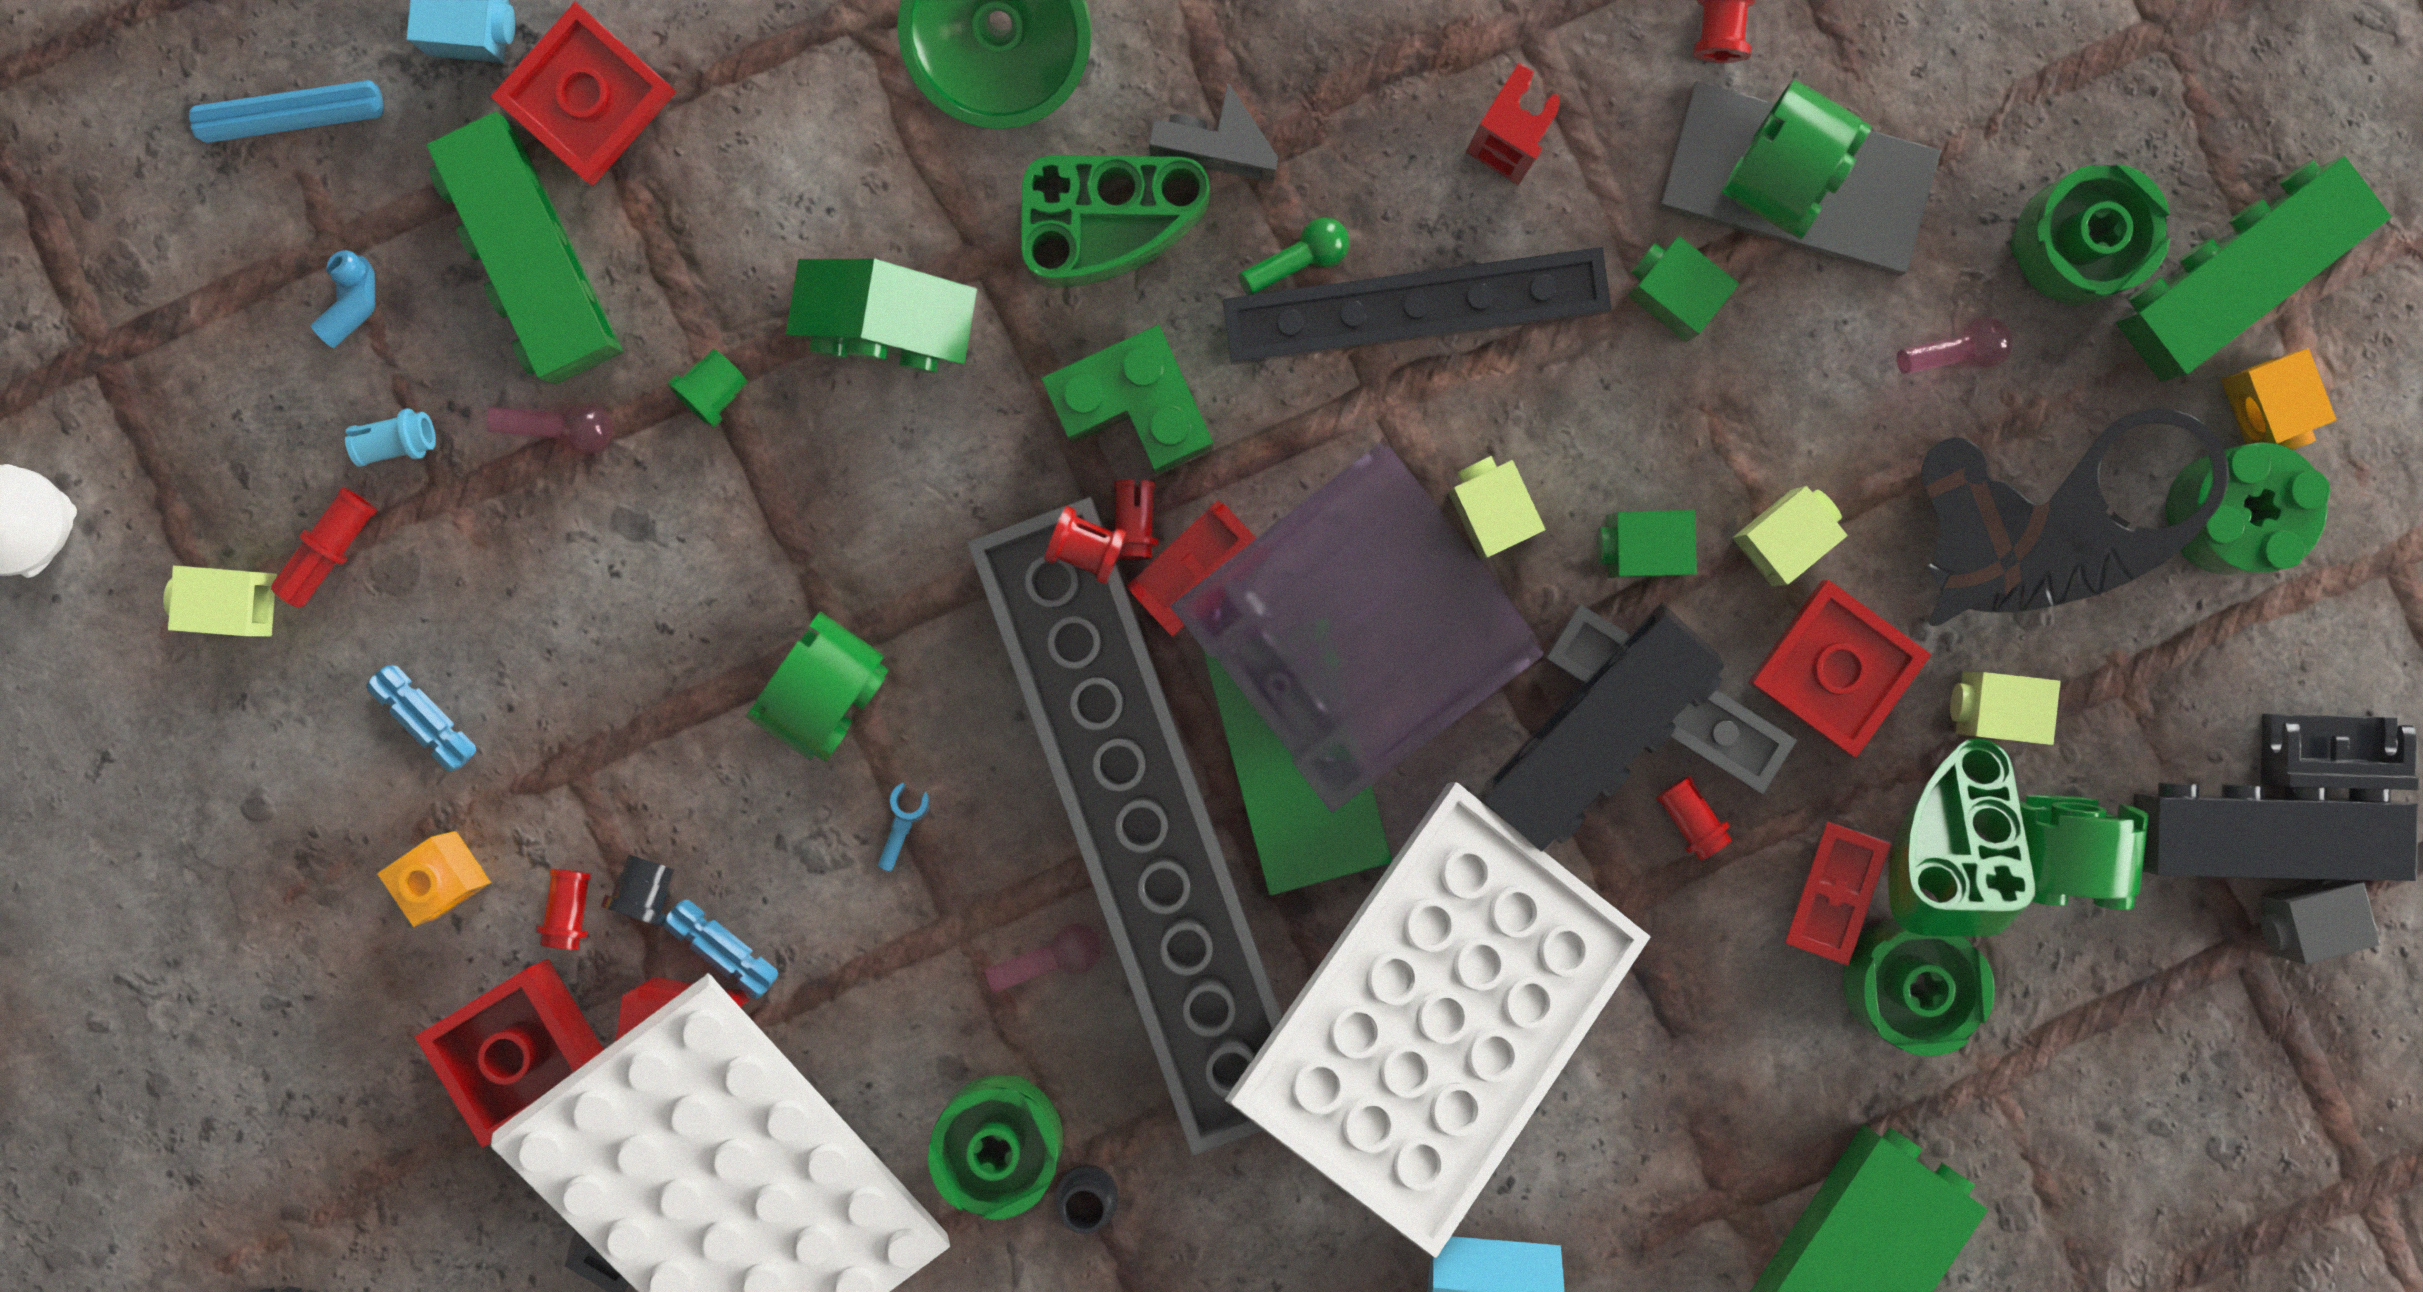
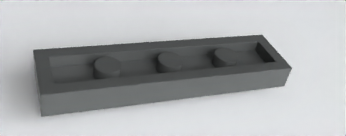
[1543,604,1797,794]

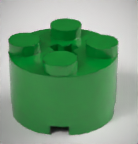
[1721,79,1872,240]
[2010,164,2170,306]
[2165,443,2331,575]
[745,611,889,763]
[2019,794,2148,910]
[1843,918,1995,1056]
[927,1075,1063,1220]

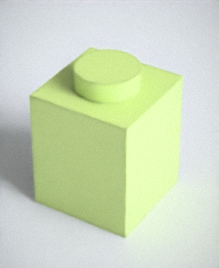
[1448,456,1546,560]
[1733,486,1848,586]
[163,566,277,636]
[1950,671,2060,745]

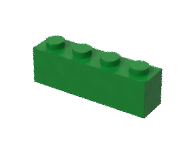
[426,111,624,385]
[2115,156,2392,382]

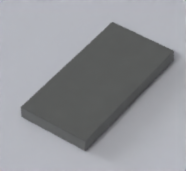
[1658,81,1941,276]

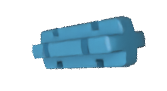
[366,665,476,772]
[663,900,778,999]

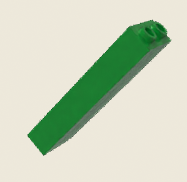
[1750,1124,1988,1292]

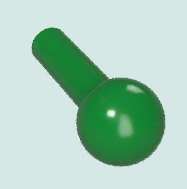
[1238,217,1350,295]

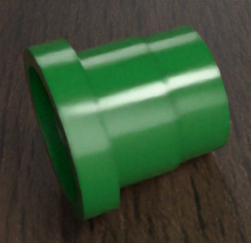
[666,349,748,429]

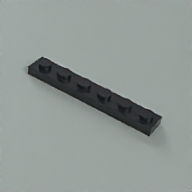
[1222,247,1611,365]

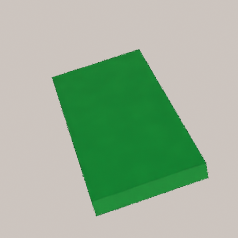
[1203,617,1392,896]

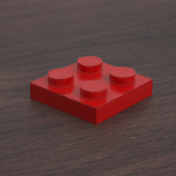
[490,1,676,187]
[1747,580,1932,758]

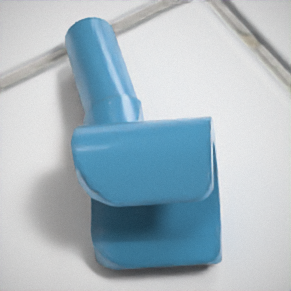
[878,783,930,871]

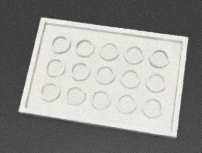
[1225,782,1650,1258]
[491,973,950,1292]

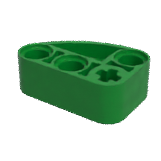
[1021,155,1210,288]
[1888,738,2035,937]

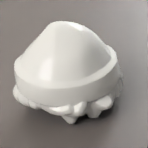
[0,464,77,578]

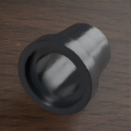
[600,854,674,927]
[1055,1165,1119,1234]

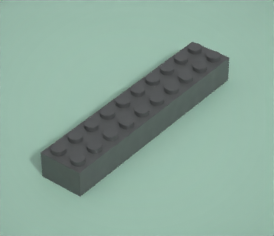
[967,497,1283,1156]

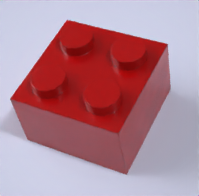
[414,958,604,1148]

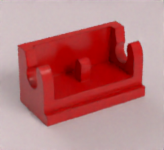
[1466,62,1559,186]
[1126,500,1267,637]
[1784,821,1891,966]

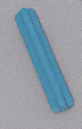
[189,80,384,143]

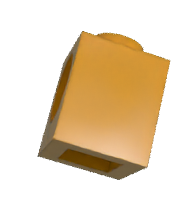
[2221,348,2337,450]
[377,831,491,927]

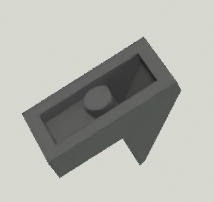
[1149,83,1278,183]

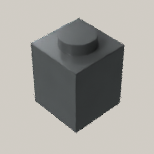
[2260,879,2381,965]

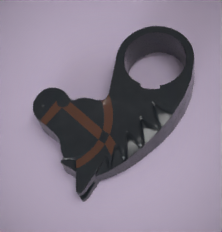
[1921,408,2229,626]

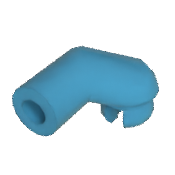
[310,250,375,348]

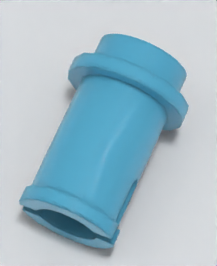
[345,408,436,467]

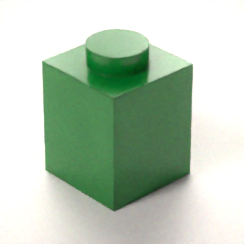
[1627,236,1739,342]
[1597,510,1697,578]

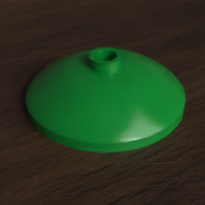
[897,0,1092,129]

